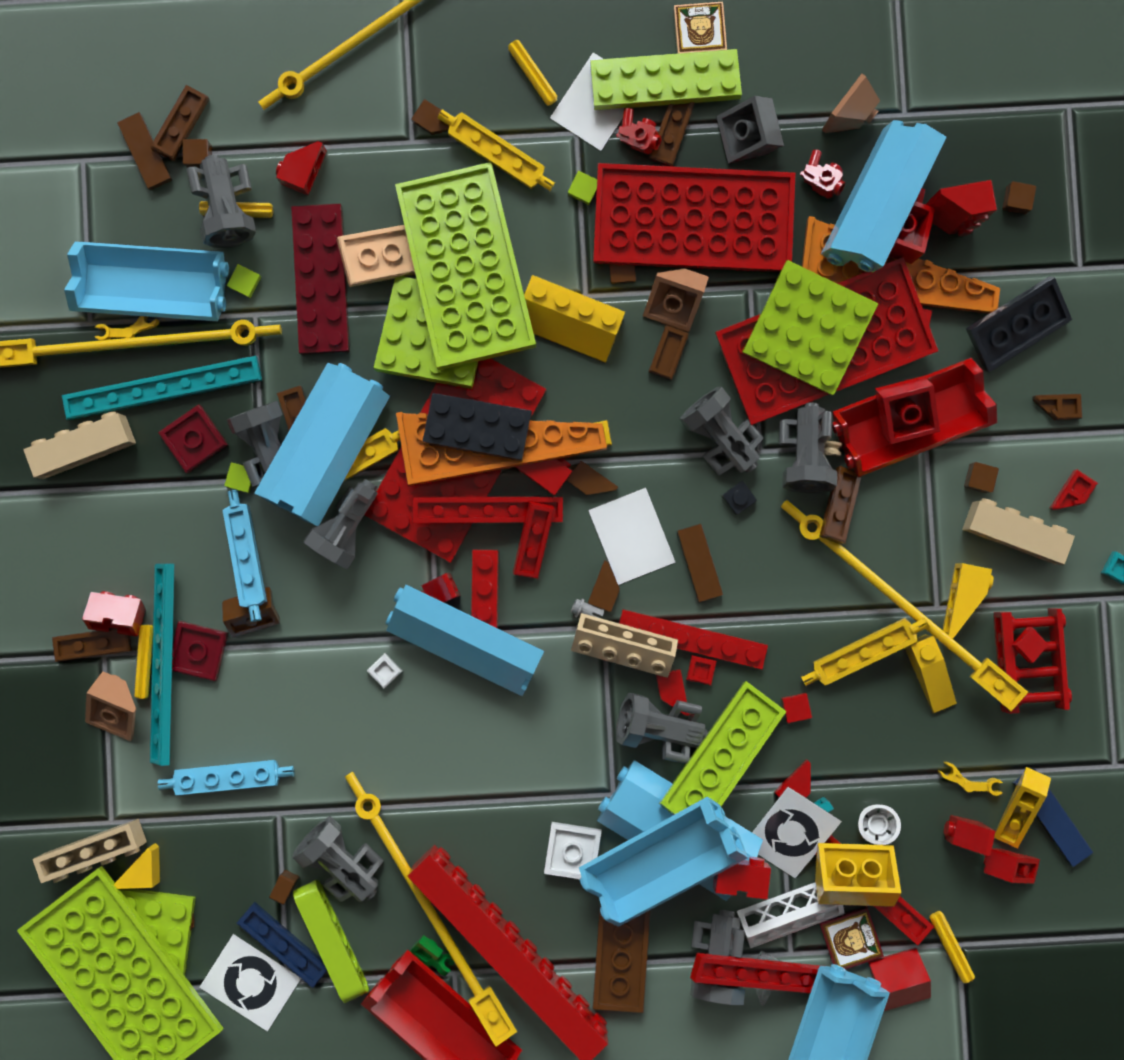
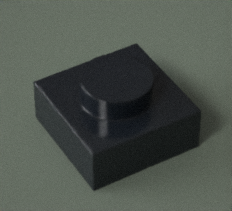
[722,480,757,515]

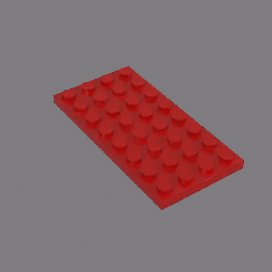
[593,163,796,272]
[715,257,938,425]
[364,358,546,563]

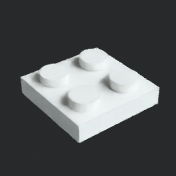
[544,822,601,879]

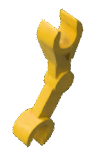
[95,316,160,341]
[938,762,1003,796]

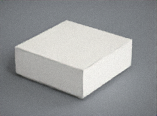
[367,653,402,689]

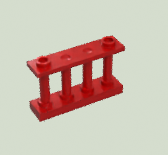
[993,608,1072,714]

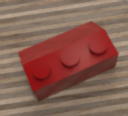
[925,180,997,236]

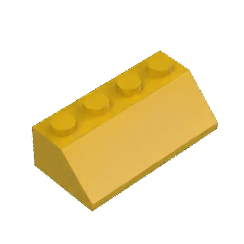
[524,275,625,363]

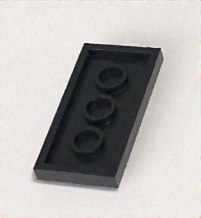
[966,276,1072,372]
[422,393,532,461]

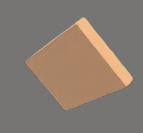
[336,225,415,287]

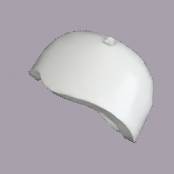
[858,805,901,845]

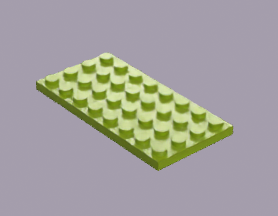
[395,162,536,371]
[17,866,223,1060]

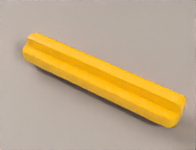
[508,40,557,106]
[199,201,273,218]
[134,625,153,699]
[929,911,975,983]

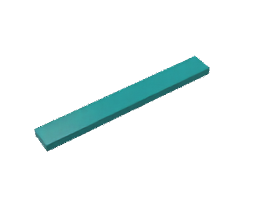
[62,356,262,420]
[150,564,174,766]

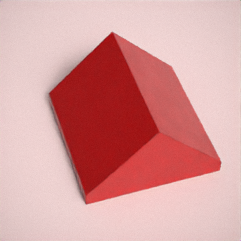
[868,948,931,1011]

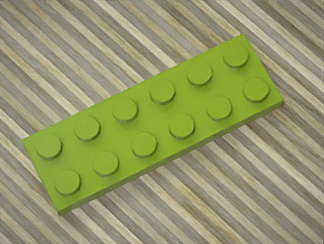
[590,49,742,110]
[659,681,786,815]

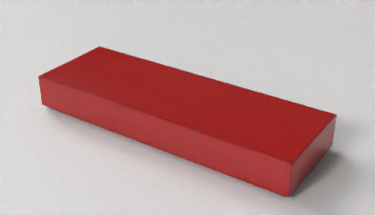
[513,501,555,579]

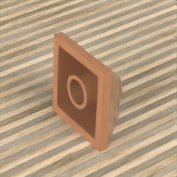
[822,74,880,133]
[643,269,708,332]
[85,671,136,741]

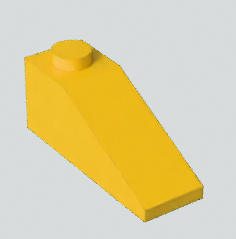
[942,563,994,638]
[905,634,957,713]
[994,767,1051,849]

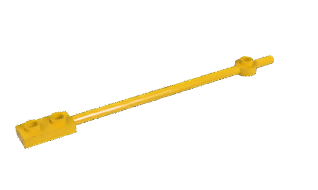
[258,0,422,110]
[0,320,282,368]
[781,500,1028,711]
[345,772,517,1046]

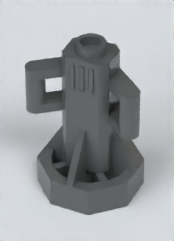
[187,155,256,248]
[679,387,763,476]
[226,401,283,487]
[779,403,837,494]
[304,479,378,569]
[616,692,708,764]
[292,816,383,902]
[690,909,745,1005]

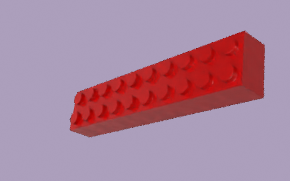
[407,844,608,1060]

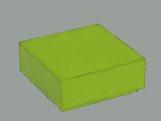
[568,171,597,205]
[227,264,261,298]
[224,462,252,493]

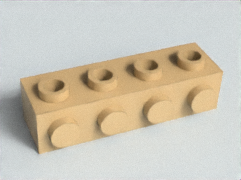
[23,412,136,479]
[962,498,1075,565]
[571,613,678,678]
[33,818,147,883]

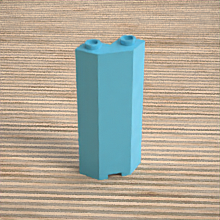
[821,120,946,272]
[64,241,229,321]
[255,363,390,526]
[385,585,544,696]
[597,760,763,901]
[579,797,748,927]
[788,964,890,1060]

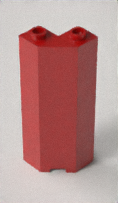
[832,358,997,477]
[361,950,522,1060]

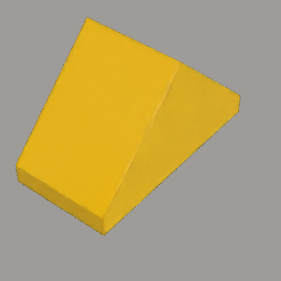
[114,843,160,889]

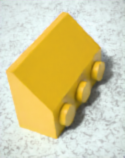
[815,843,901,906]

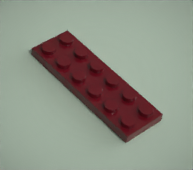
[291,203,350,355]

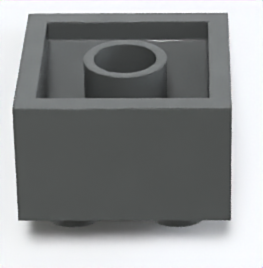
[716,96,784,163]

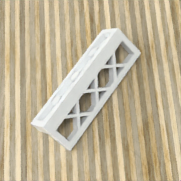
[737,883,845,948]

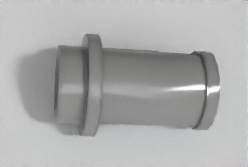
[571,598,604,618]

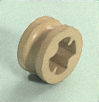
[824,441,843,456]

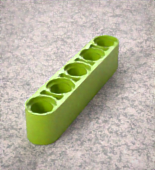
[293,880,369,1003]

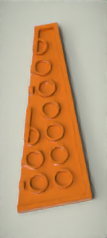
[801,216,1000,314]
[396,412,607,486]

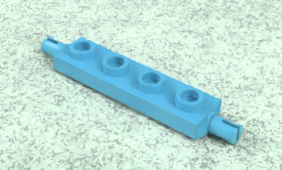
[223,490,267,622]
[158,760,295,796]

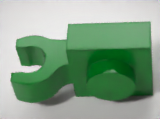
[410,935,455,976]

